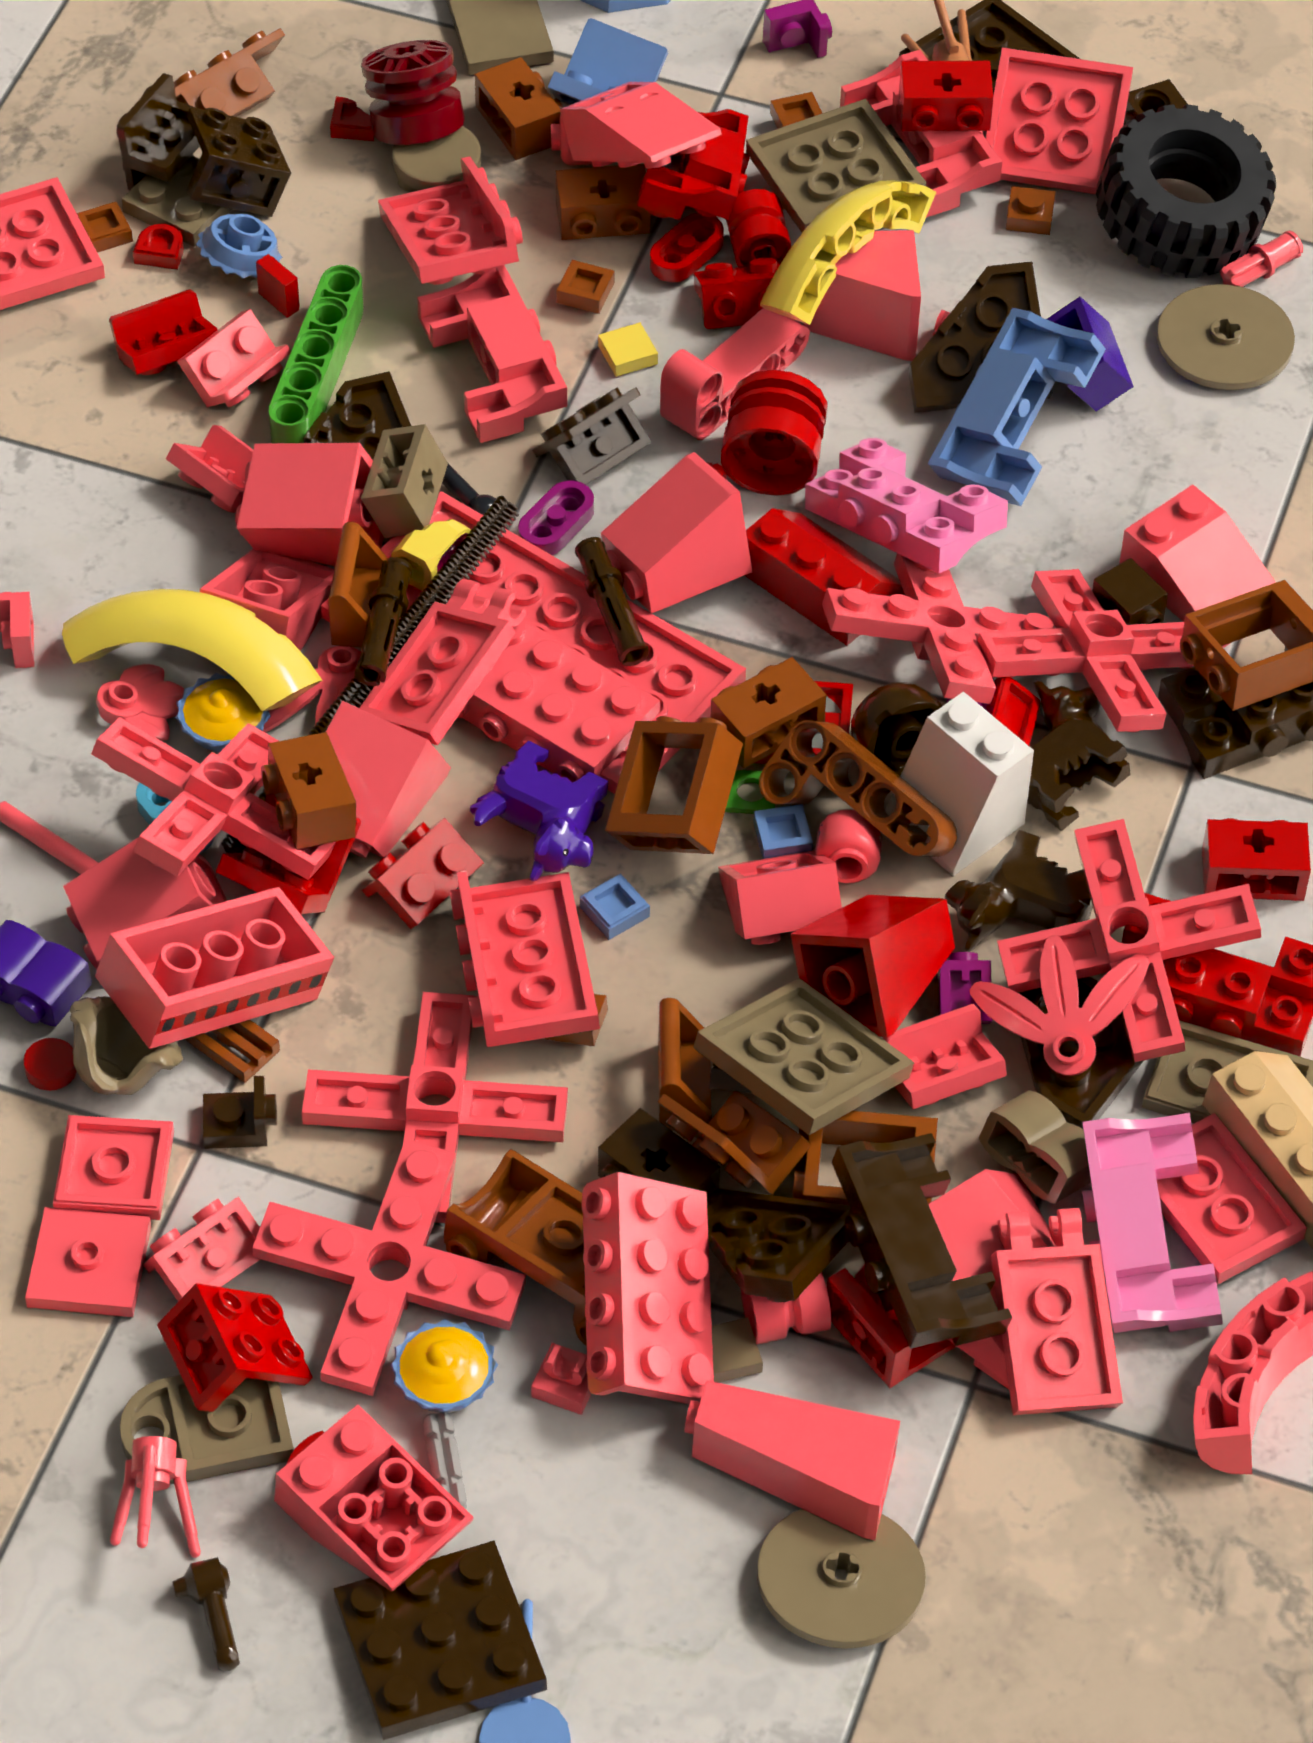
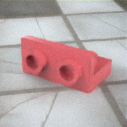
[177,309,291,408]
[143,1196,261,1301]

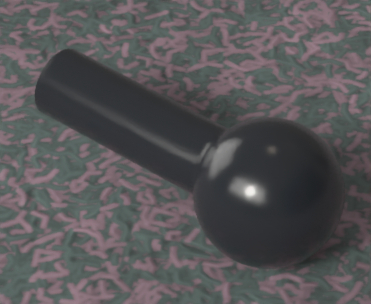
[442,462,496,516]

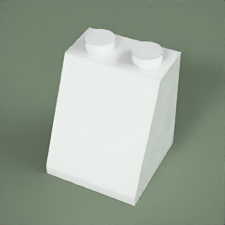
[885,691,1034,876]

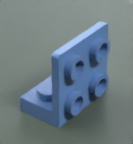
[548,18,668,105]

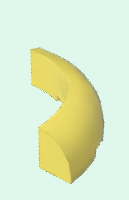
[760,180,936,325]
[62,589,323,712]

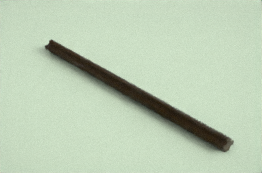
[220,496,519,853]

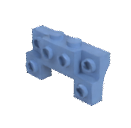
[928,308,1106,506]

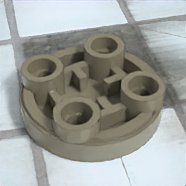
[392,126,481,192]

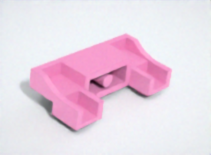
[805,438,1008,573]
[1082,1113,1223,1333]

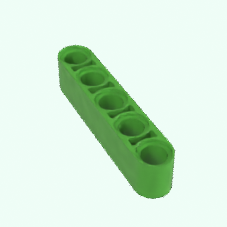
[268,265,364,443]

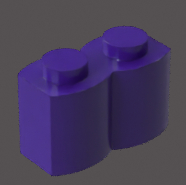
[0,920,93,1027]

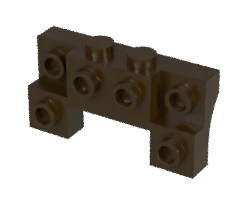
[1158,646,1313,779]
[831,1133,1012,1349]

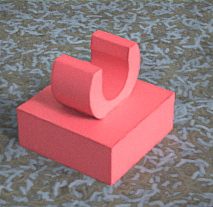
[531,1343,591,1415]

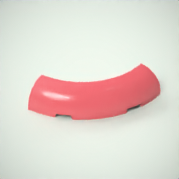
[1193,1271,1313,1474]

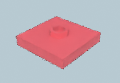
[53,1115,174,1220]
[25,1207,151,1317]

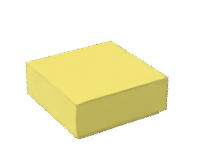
[598,322,658,377]

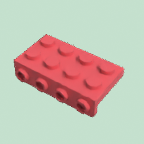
[378,156,523,285]
[457,620,660,782]
[449,871,600,1047]
[582,1172,714,1404]

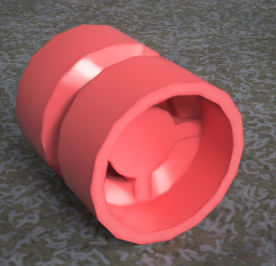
[740,1271,831,1345]

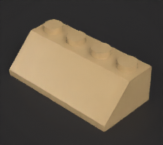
[1202,1051,1313,1249]

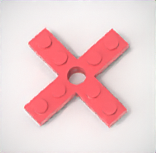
[822,553,1056,704]
[977,569,1193,732]
[91,717,336,880]
[997,819,1261,1063]
[302,992,568,1223]
[252,1139,526,1396]

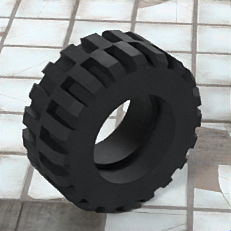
[1096,104,1276,278]

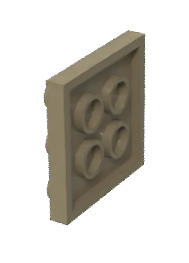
[746,99,926,233]
[693,978,914,1135]

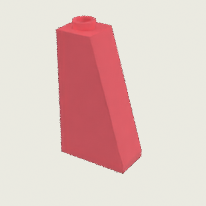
[684,1380,900,1541]

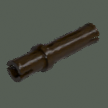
[575,537,649,666]
[354,557,413,686]

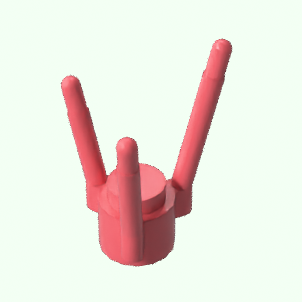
[110,1436,201,1558]

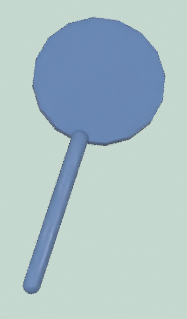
[479,1599,571,1743]

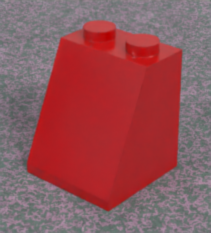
[791,894,955,1037]

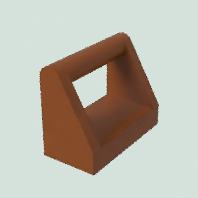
[328,522,388,648]
[658,998,712,1131]

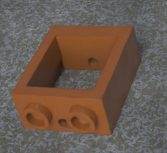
[1180,580,1313,711]
[605,716,743,854]
[793,1110,938,1205]

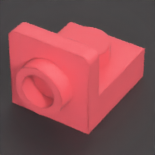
[0,592,35,668]

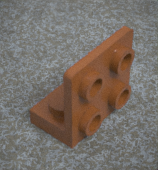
[657,1091,811,1195]

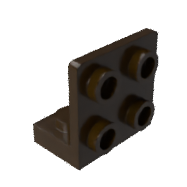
[187,107,291,217]

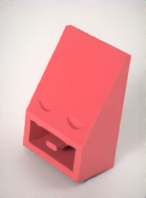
[560,82,722,169]
[274,1404,474,1592]

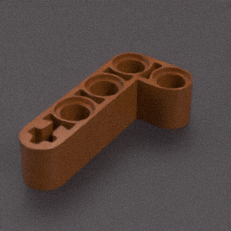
[759,720,957,857]

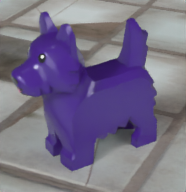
[470,741,608,881]

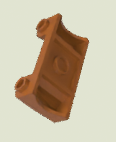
[443,1149,587,1346]

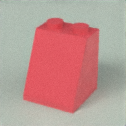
[803,230,921,361]
[235,443,384,566]
[601,452,752,614]
[326,701,451,858]
[63,838,228,969]

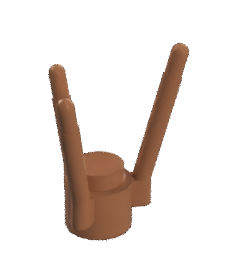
[901,0,972,61]

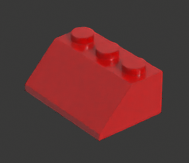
[744,508,905,646]

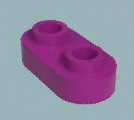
[518,480,594,555]

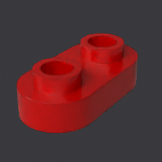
[650,213,724,282]

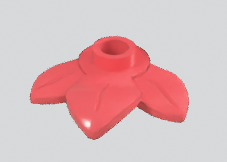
[96,664,184,741]

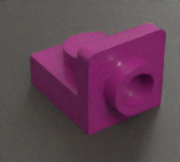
[762,0,832,58]
[936,952,992,1024]

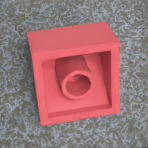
[718,850,842,945]

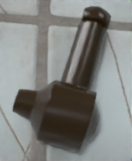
[172,1557,240,1671]

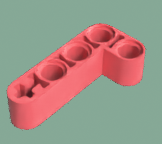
[660,308,810,440]

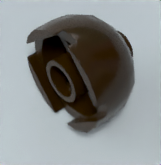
[851,682,942,776]

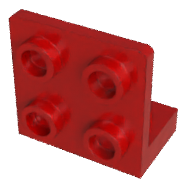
[216,794,361,914]
[827,1268,957,1389]
[157,1283,313,1412]

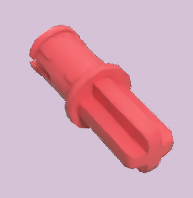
[1220,230,1303,287]

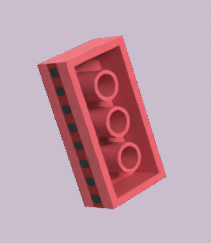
[95,887,334,1049]

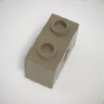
[361,424,448,538]

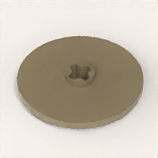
[1157,284,1295,390]
[757,1509,926,1648]

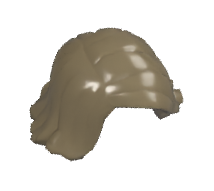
[70,996,183,1095]

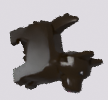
[1027,680,1131,831]
[945,830,1093,952]

